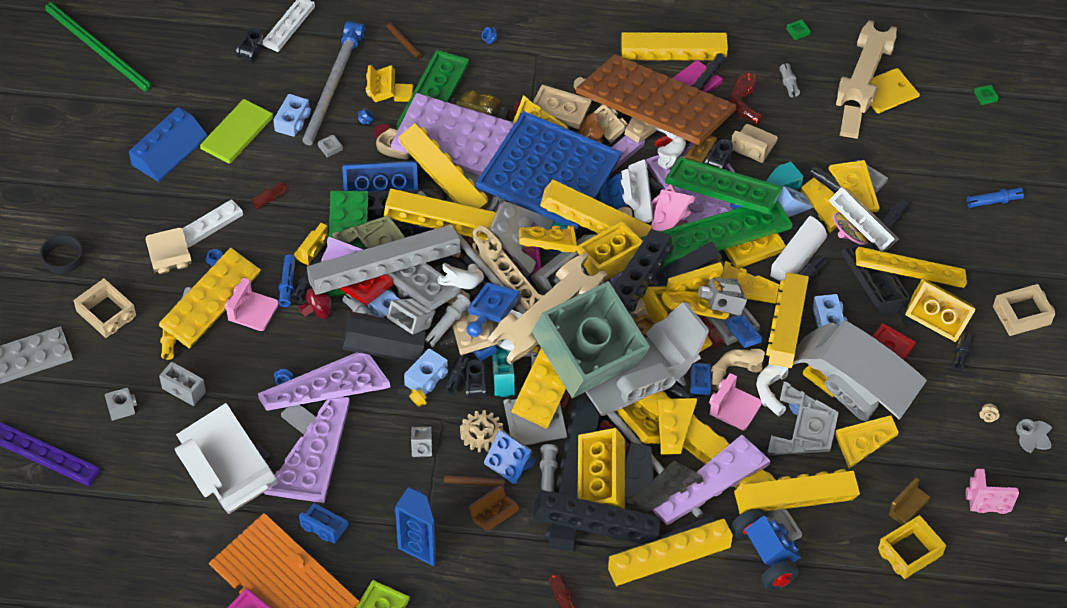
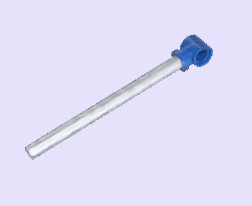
[302,21,365,145]

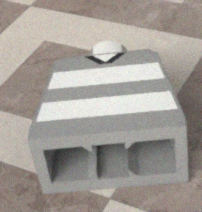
[387,298,435,334]

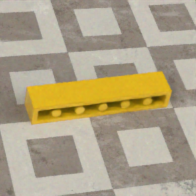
[621,33,728,61]
[398,123,489,210]
[540,180,652,239]
[384,189,496,240]
[766,272,809,368]
[734,469,860,515]
[608,519,733,586]

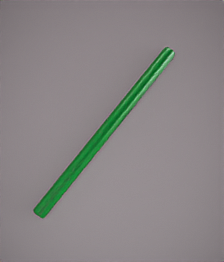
[45,2,151,92]

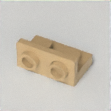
[594,105,628,143]

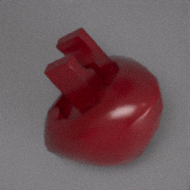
[298,288,332,319]

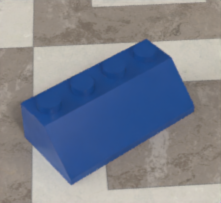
[129,107,208,182]
[343,160,418,192]
[395,487,436,566]

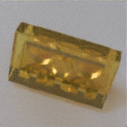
[456,91,499,116]

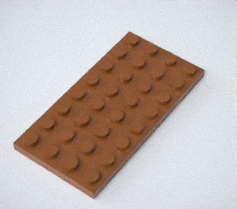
[576,55,736,145]

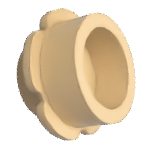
[979,404,999,422]

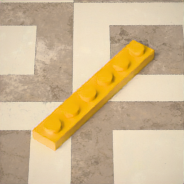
[855,247,967,288]

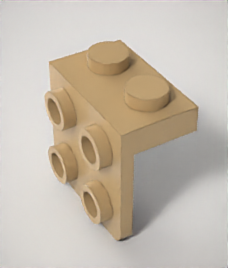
[731,124,778,163]
[146,228,191,274]

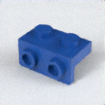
[598,173,628,210]
[299,503,348,544]

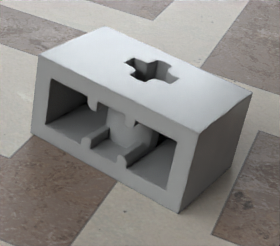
[159,362,206,406]

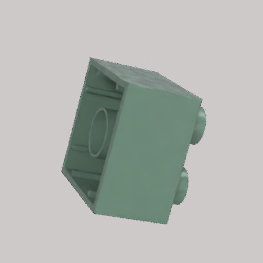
[532,281,650,398]

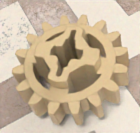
[460,411,503,452]

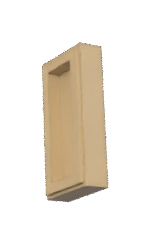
[840,105,862,139]

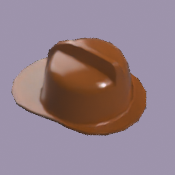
[578,113,605,144]

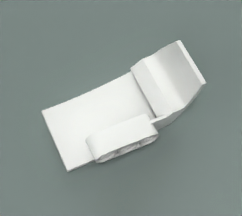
[174,403,278,514]

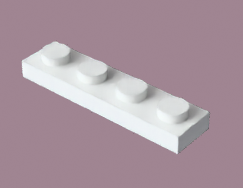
[263,0,315,52]
[182,199,243,248]

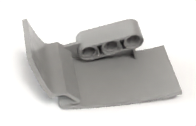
[586,302,709,416]
[793,321,927,421]

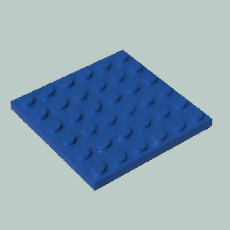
[475,111,622,230]

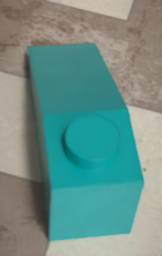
[766,161,803,190]
[492,348,515,397]

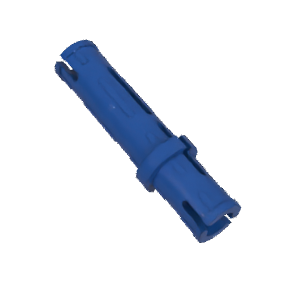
[967,187,1024,208]
[278,255,296,307]

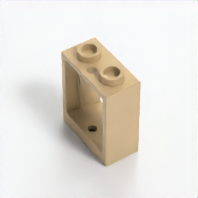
[74,278,136,338]
[993,284,1055,336]

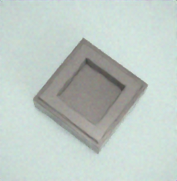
[318,134,343,157]

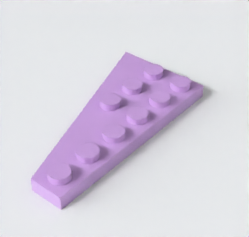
[258,352,390,411]
[264,397,350,503]

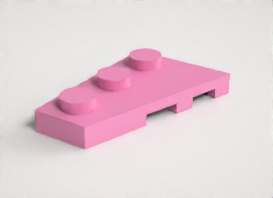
[651,190,695,231]

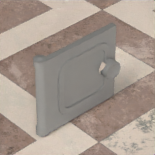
[503,399,567,446]

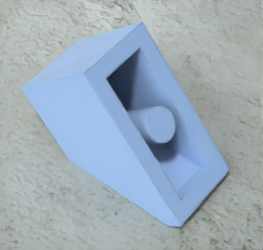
[778,186,813,217]

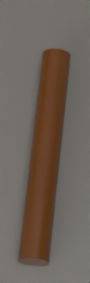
[387,23,422,60]
[444,475,505,487]

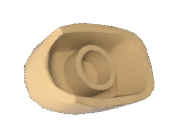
[376,128,411,160]

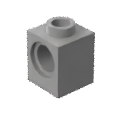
[104,387,137,421]

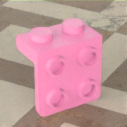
[225,278,279,331]
[709,373,762,430]
[966,469,1019,514]

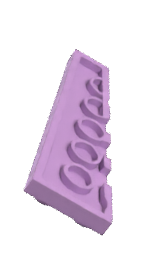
[653,435,770,525]

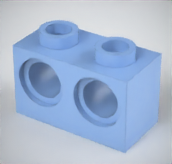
[274,94,311,137]
[812,294,847,328]

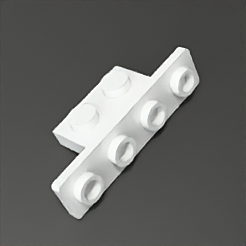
[621,160,653,223]

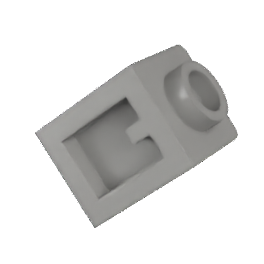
[411,427,432,457]

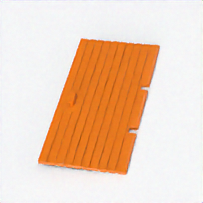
[209,513,360,608]

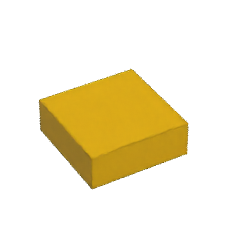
[394,84,413,102]

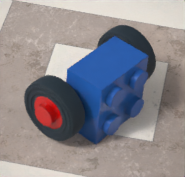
[731,509,801,591]

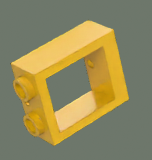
[878,515,946,579]

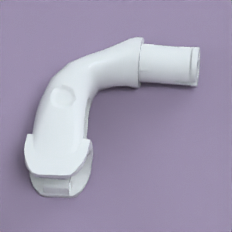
[655,127,686,169]
[437,263,484,289]
[756,364,789,417]

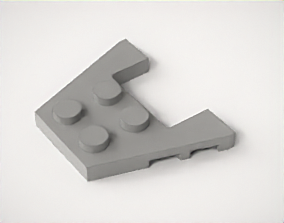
[489,201,554,277]
[767,382,839,455]

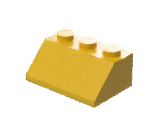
[576,221,643,283]
[905,278,975,342]

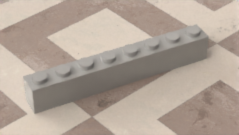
[307,225,460,295]

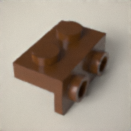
[469,485,520,532]

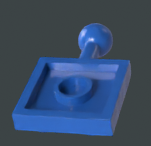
[467,282,521,337]

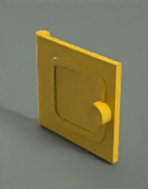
[871,68,920,113]

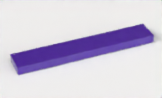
[0,422,100,487]

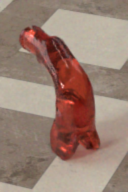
[730,72,763,125]

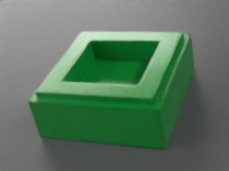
[786,19,811,40]
[974,85,999,105]

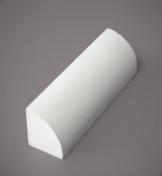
[829,187,899,252]
[770,216,827,282]

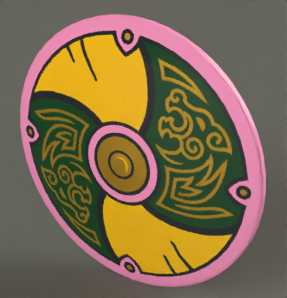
[833,212,869,245]

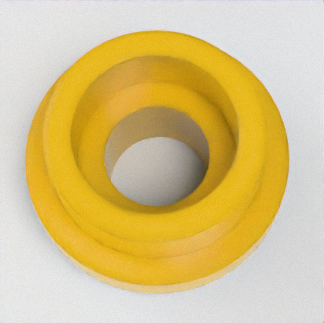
[409,389,427,407]

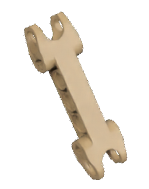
[836,20,897,113]
[472,226,543,310]
[488,252,607,364]

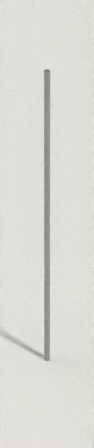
[417,191,703,518]

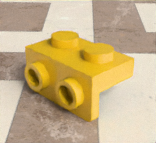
[366,65,395,103]
[293,223,329,266]

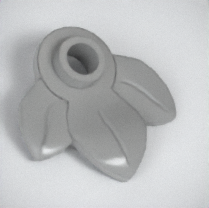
[1016,419,1052,453]

